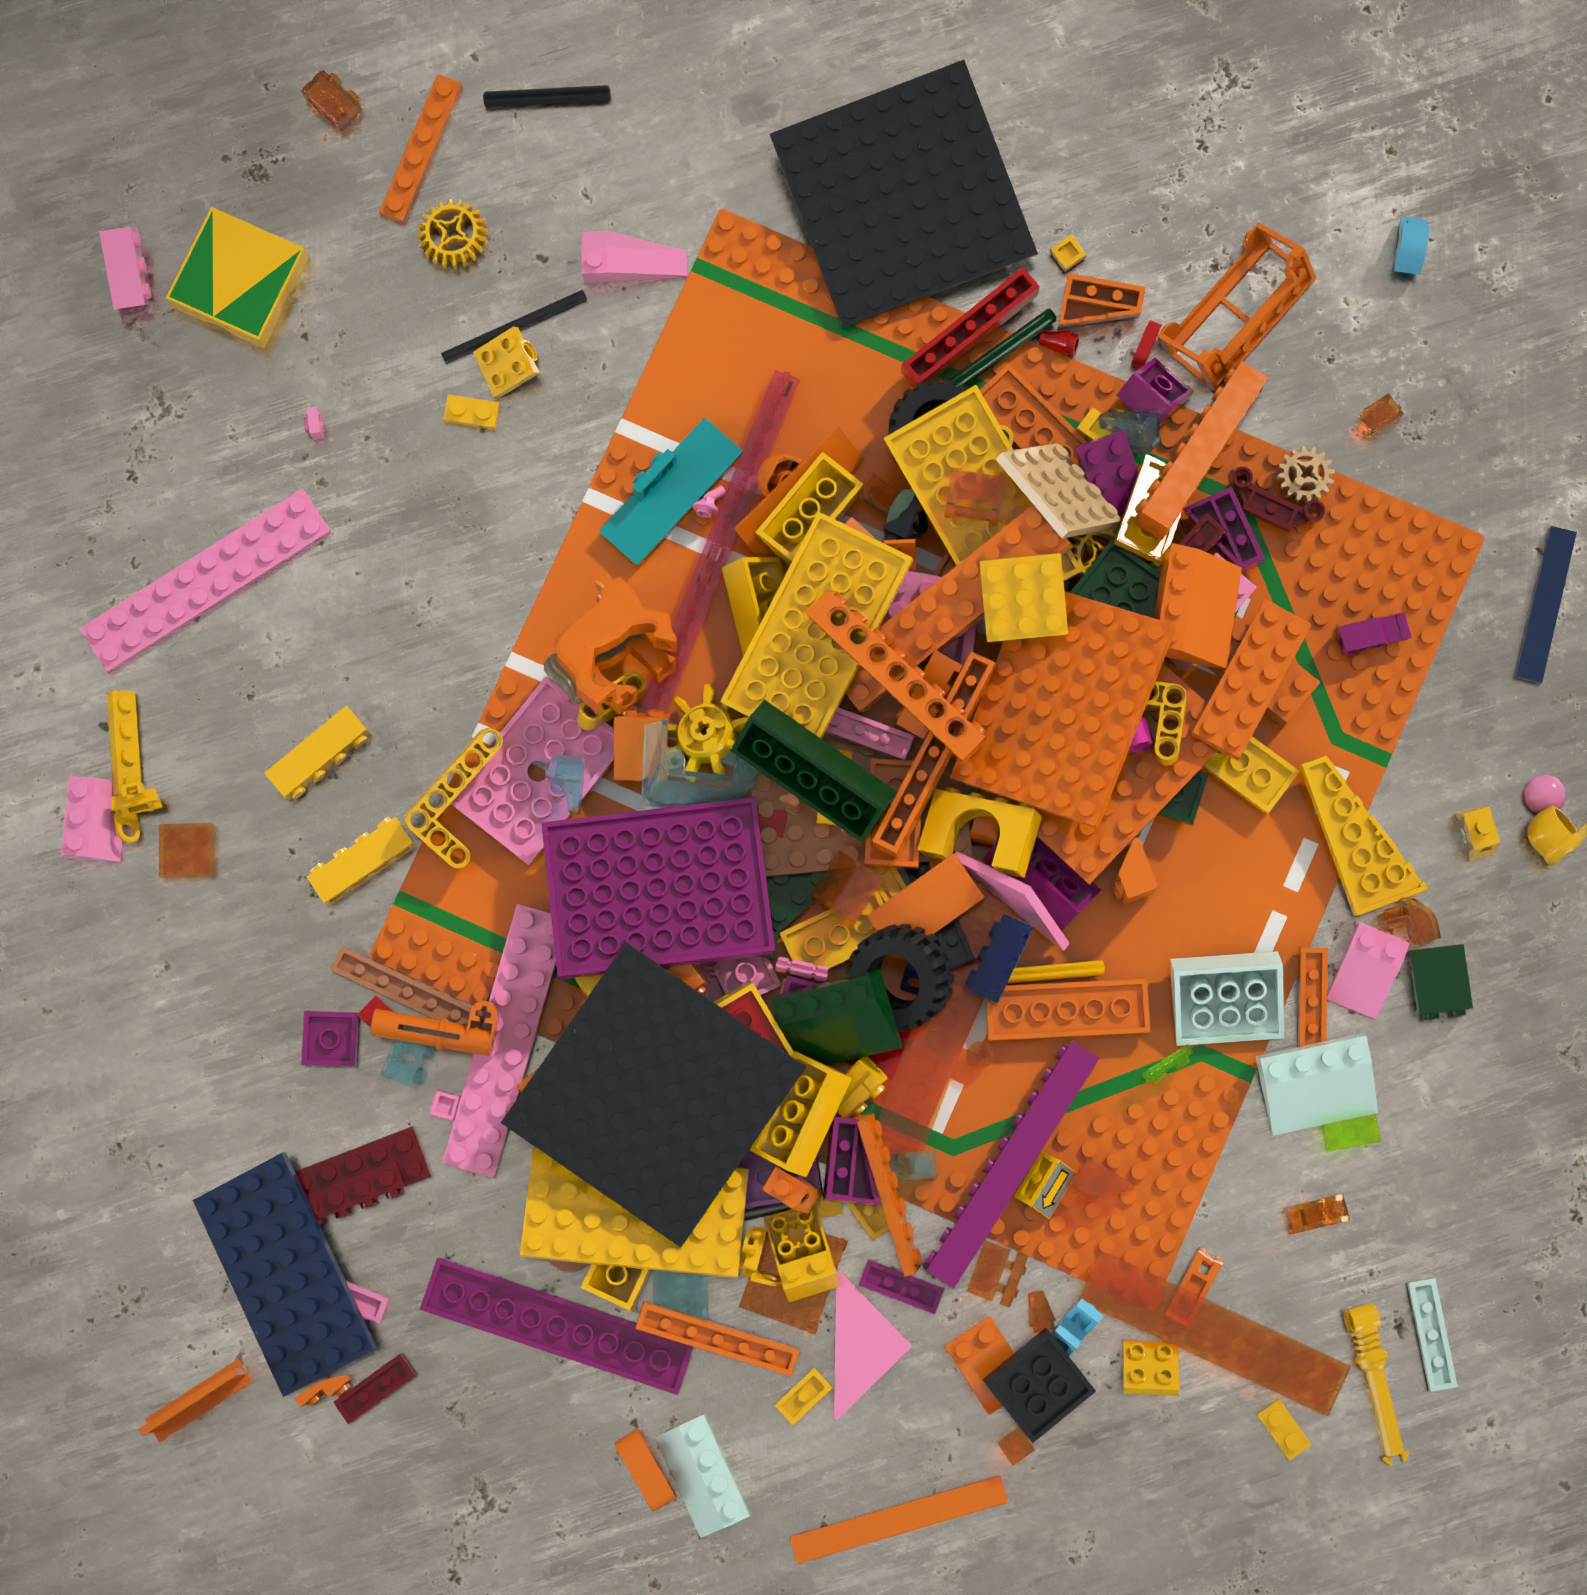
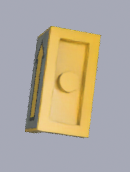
[1014,1151,1077,1219]

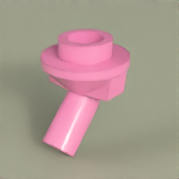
[692,486,726,518]

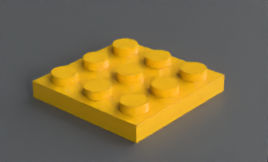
[980,553,1068,642]

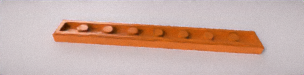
[790,1475,1008,1564]

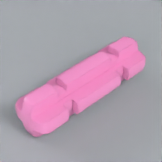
[775,957,828,982]

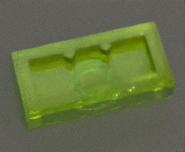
[1321,1115,1381,1152]

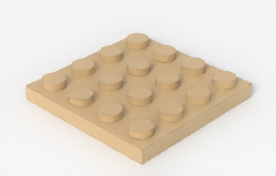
[996,443,1122,539]

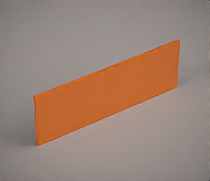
[734,426,864,557]

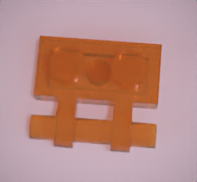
[966,1240,1028,1308]

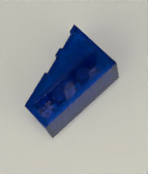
[965,914,1033,1006]

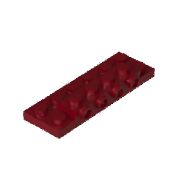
[295,1126,432,1226]

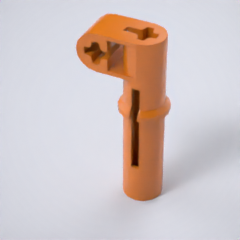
[370,1001,499,1057]

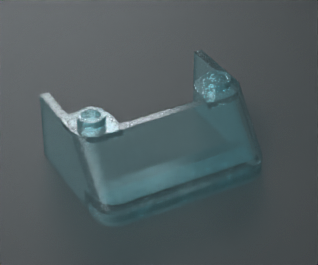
[642,719,759,808]

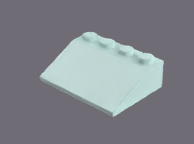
[1170,951,1284,1046]
[1255,1034,1378,1136]

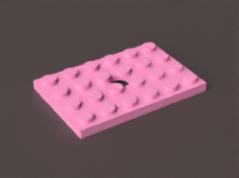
[450,677,614,866]

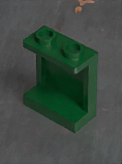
[1406,944,1473,1021]

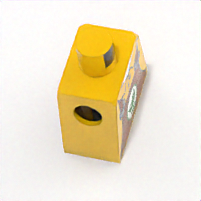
[1454,806,1500,862]

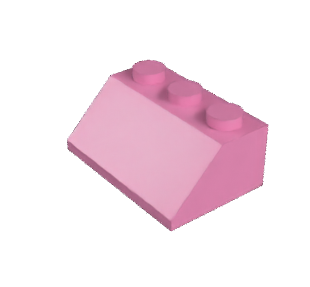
[61,776,125,863]

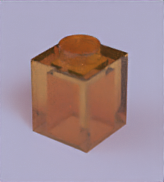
[1359,393,1404,438]
[996,1426,1035,1466]

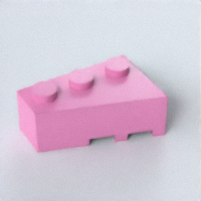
[99,227,151,310]

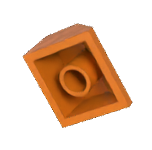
[1112,837,1158,905]

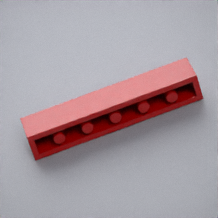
[901,267,1040,389]

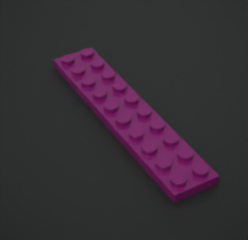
[420,1257,694,1395]

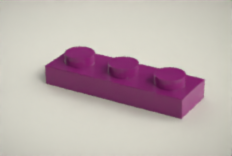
[859,1259,945,1314]

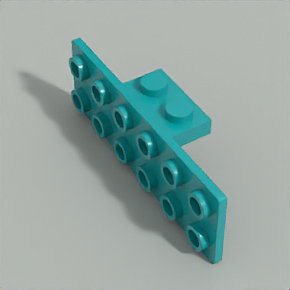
[599,418,742,566]

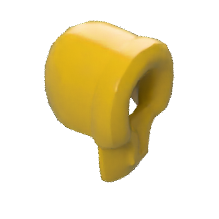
[1527,806,1587,865]

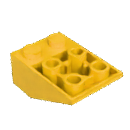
[764,1203,841,1302]

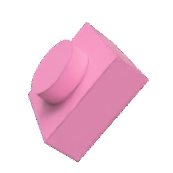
[303,407,324,440]

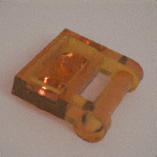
[944,469,1005,525]

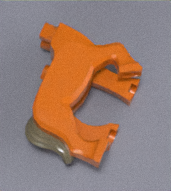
[544,573,678,715]

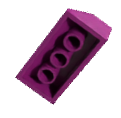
[983,836,1101,931]

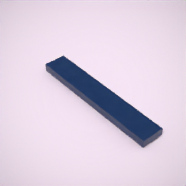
[1515,526,1577,684]

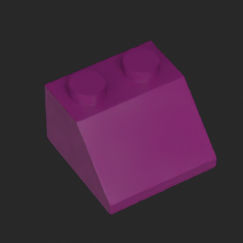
[1117,358,1193,430]

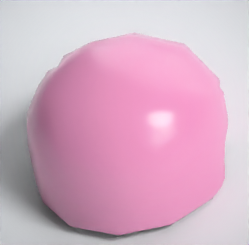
[1524,775,1566,813]

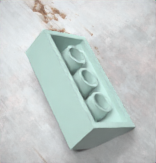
[655,1414,750,1538]

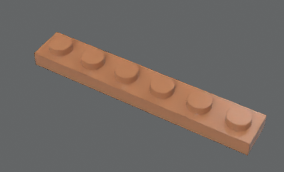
[330,946,485,1028]

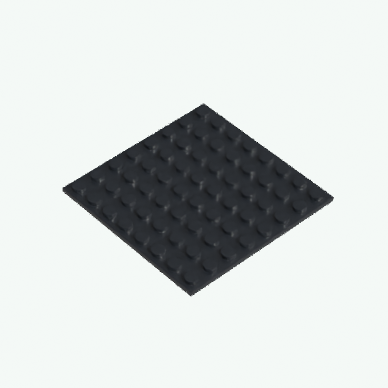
[769,60,1038,329]
[501,942,806,1247]

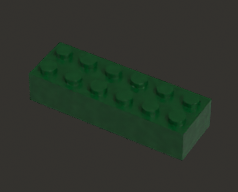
[730,699,898,843]

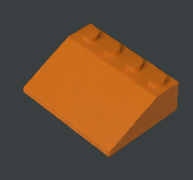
[1153,543,1242,670]

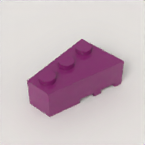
[1183,486,1265,574]
[823,1117,880,1207]

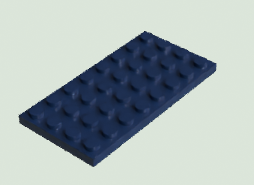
[192,1152,377,1397]

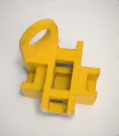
[111,781,163,843]
[739,1227,782,1286]

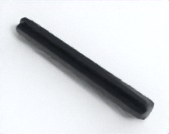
[483,85,611,107]

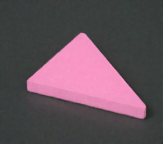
[955,851,1069,951]
[834,1271,912,1420]

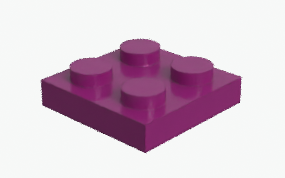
[301,1011,359,1067]

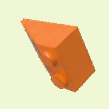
[944,1316,1014,1415]

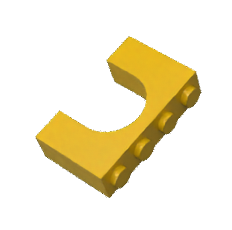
[917,787,1042,878]

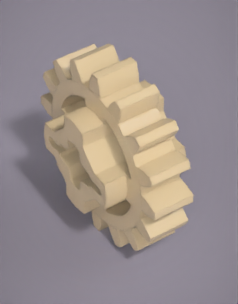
[1276,446,1335,504]

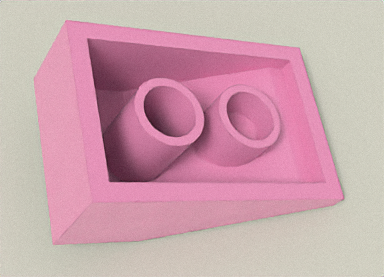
[1327,922,1410,1020]

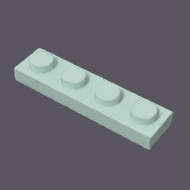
[1407,1278,1458,1392]

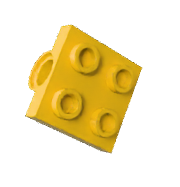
[473,326,539,398]
[1122,1340,1180,1396]

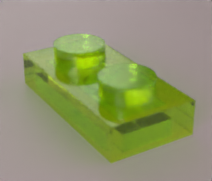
[1140,1044,1193,1085]

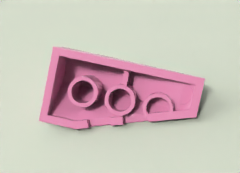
[581,231,688,283]

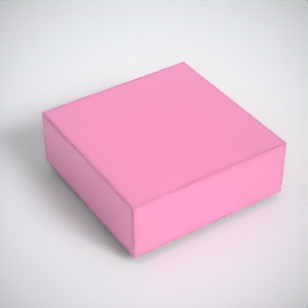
[429,1089,461,1122]

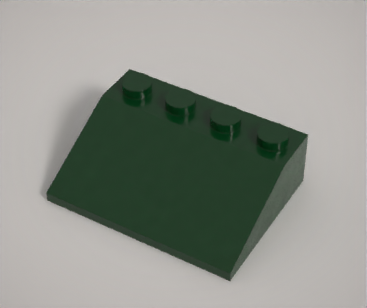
[771,969,903,1065]

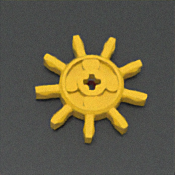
[668,684,749,783]

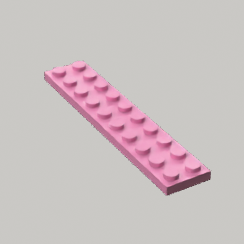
[79,488,331,673]
[442,904,556,1178]

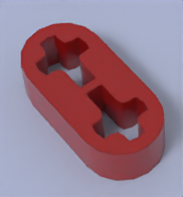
[1131,320,1162,368]

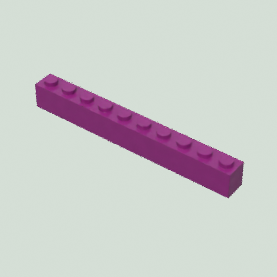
[924,1041,1100,1289]

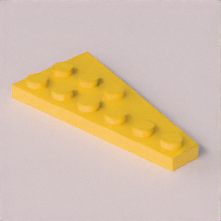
[1299,756,1429,916]

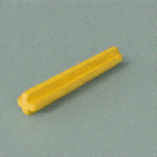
[998,960,1105,984]

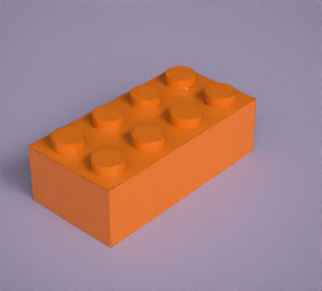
[1206,616,1320,728]

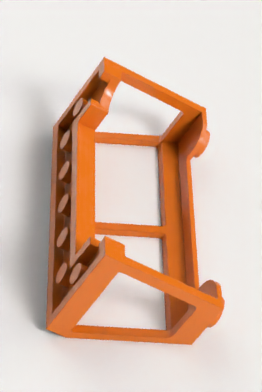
[1157,222,1316,392]

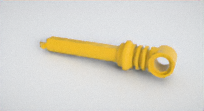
[1344,1303,1409,1466]

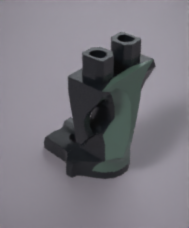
[882,489,929,543]

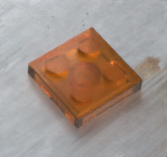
[159,823,214,878]

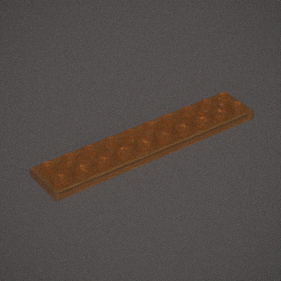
[878,888,1014,1152]
[1078,1250,1351,1416]

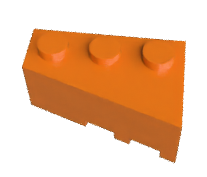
[1058,273,1146,328]
[895,650,963,742]

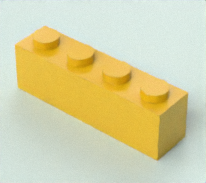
[264,705,370,801]
[307,817,416,906]

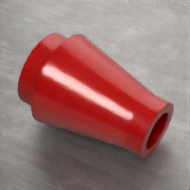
[1039,330,1079,357]

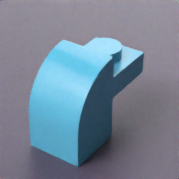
[1394,217,1429,275]
[1051,1298,1103,1356]

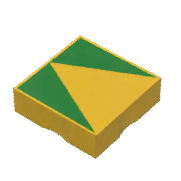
[166,207,309,348]

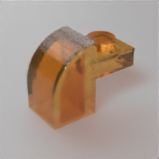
[1376,897,1441,945]
[1284,1194,1350,1234]

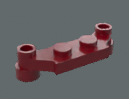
[1231,467,1325,533]

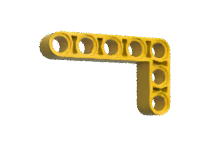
[1145,681,1186,766]
[404,728,503,868]

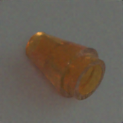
[1028,1291,1056,1333]

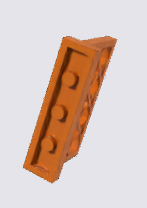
[139,1359,253,1442]

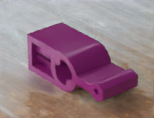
[1336,612,1411,657]

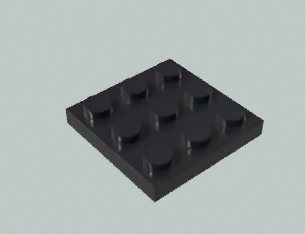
[982,1328,1096,1443]

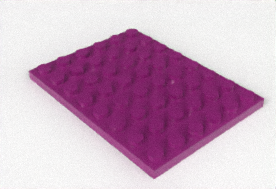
[541,797,775,980]

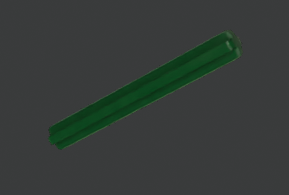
[948,308,1057,388]

